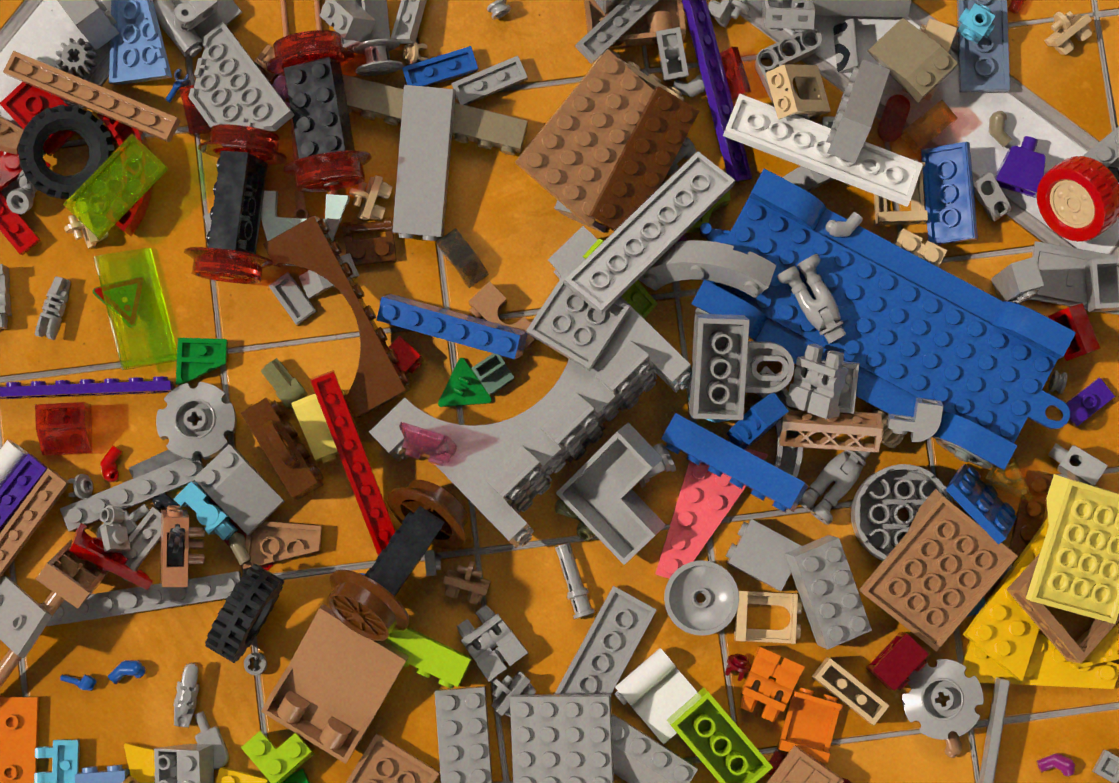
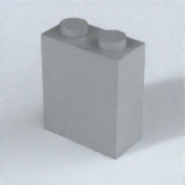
[726,519,801,591]

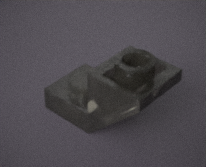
[436,228,489,288]

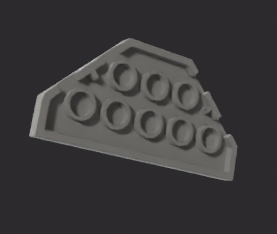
[188,21,294,132]

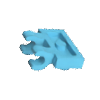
[34,740,80,783]

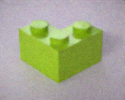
[241,731,315,783]

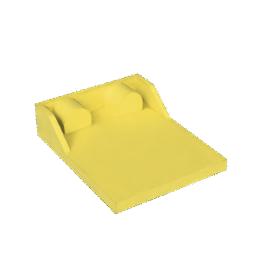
[1026,474,1119,624]

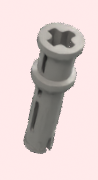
[555,543,595,619]

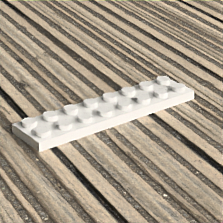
[723,94,923,207]

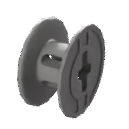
[352,38,403,76]

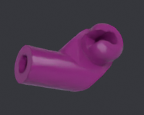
[1036,753,1075,776]

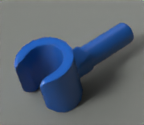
[165,69,189,103]
[60,674,97,691]

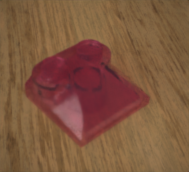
[399,422,457,466]

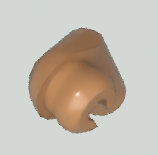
[945,731,962,758]

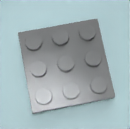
[526,269,631,371]

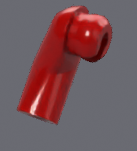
[100,445,123,482]

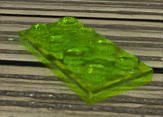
[63,134,169,239]

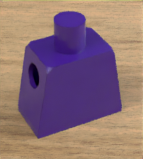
[995,136,1046,198]

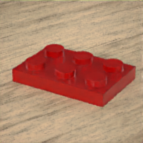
[0,82,76,157]

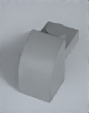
[887,398,943,442]

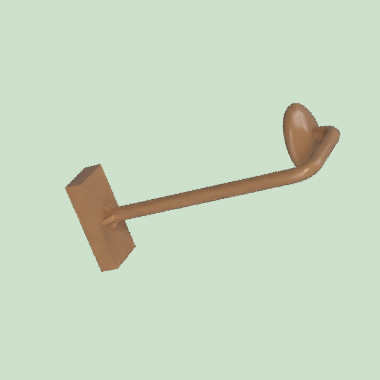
[0,539,109,687]

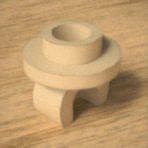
[403,41,428,65]

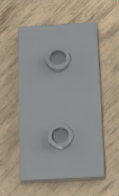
[0,574,52,658]

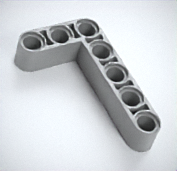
[755,28,822,120]

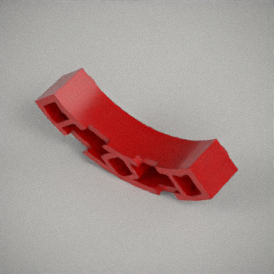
[97,113,153,236]

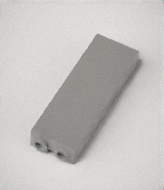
[393,85,456,241]

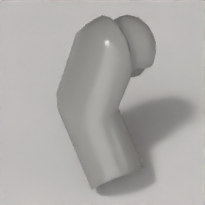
[826,212,863,237]

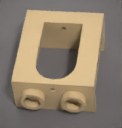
[766,64,830,119]
[874,159,928,226]
[734,591,802,644]

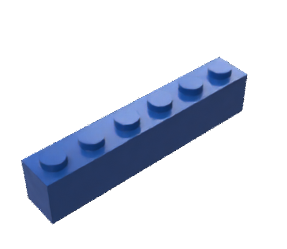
[376,294,528,359]
[661,413,808,513]

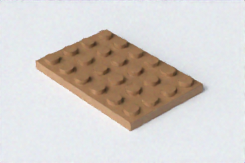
[514,50,654,227]

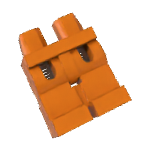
[740,646,805,723]

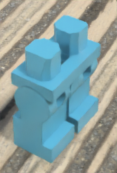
[174,481,238,540]

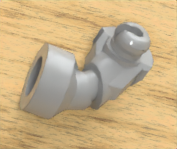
[6,170,37,214]

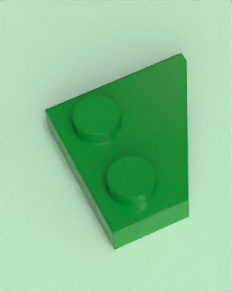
[176,338,228,385]

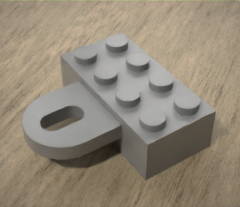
[689,314,794,420]

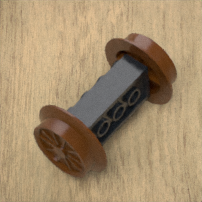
[327,480,468,641]

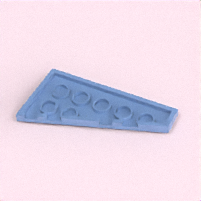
[109,0,172,85]

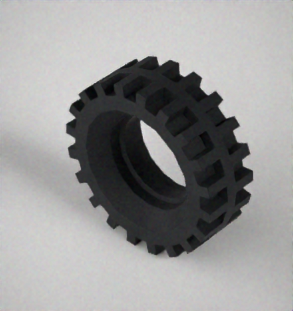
[18,105,114,200]
[205,564,284,663]

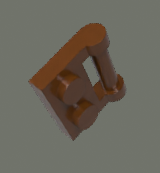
[343,217,397,266]

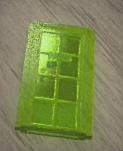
[94,248,177,370]

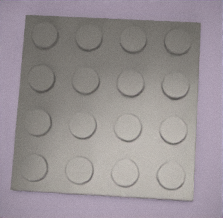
[510,694,614,783]

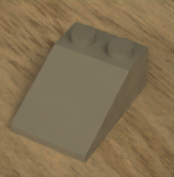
[867,18,958,103]

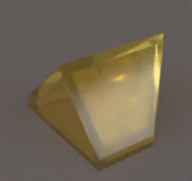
[985,454,1033,500]

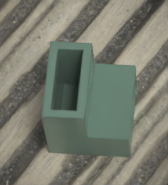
[472,353,515,396]

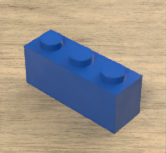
[726,393,789,450]

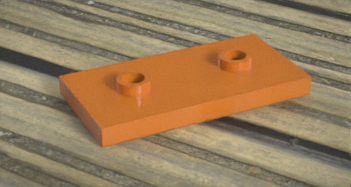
[0,697,40,783]

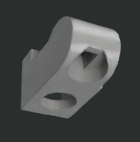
[173,0,218,31]
[973,172,1011,222]

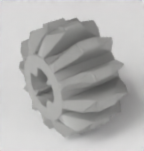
[56,38,97,79]

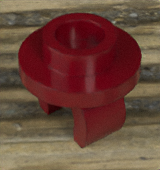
[725,654,751,681]

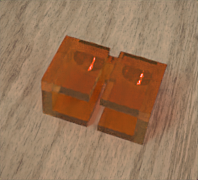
[900,100,957,154]

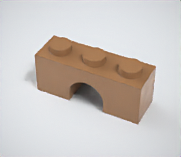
[468,281,537,353]

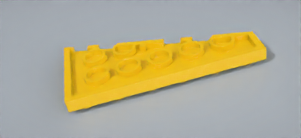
[963,517,1049,681]
[961,634,1119,689]

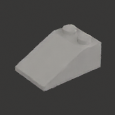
[193,444,285,535]

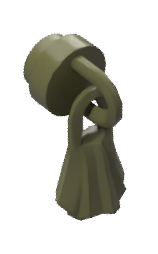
[555,499,595,540]

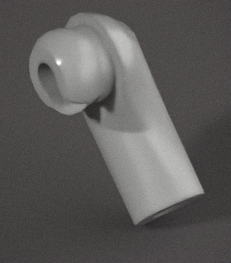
[673,75,705,97]

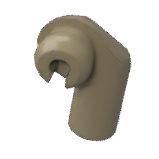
[989,111,1013,148]
[229,533,251,566]

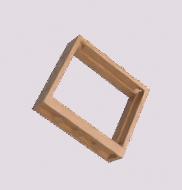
[1006,553,1119,663]

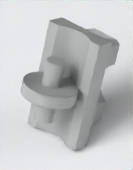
[708,0,750,28]
[491,671,536,717]

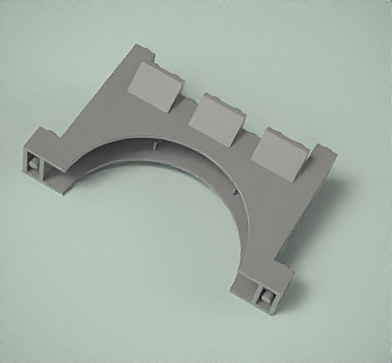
[369,226,692,548]

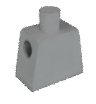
[1048,443,1108,486]

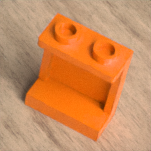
[777,687,843,763]

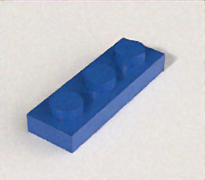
[402,46,479,87]

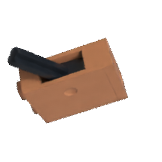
[160,505,205,587]

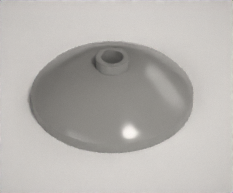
[664,561,739,635]

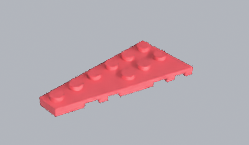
[655,448,768,579]

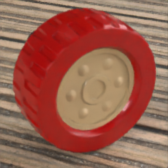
[1037,156,1119,242]

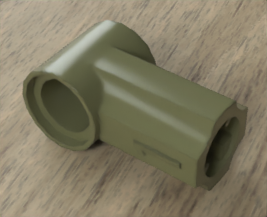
[261,358,308,409]

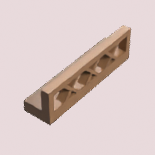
[779,407,883,452]

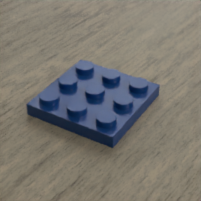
[946,464,1017,545]

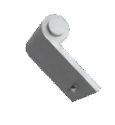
[154,0,243,57]

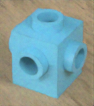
[957,3,995,44]

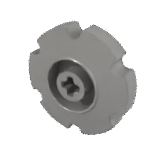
[156,382,237,461]
[902,659,984,740]

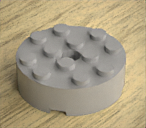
[851,464,953,561]

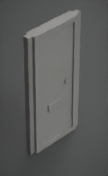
[1029,241,1119,315]

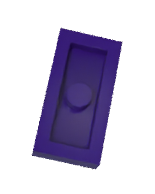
[1066,377,1115,427]

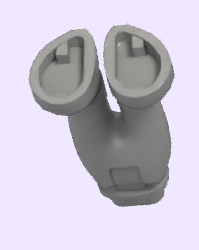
[777,254,846,344]
[799,450,871,525]

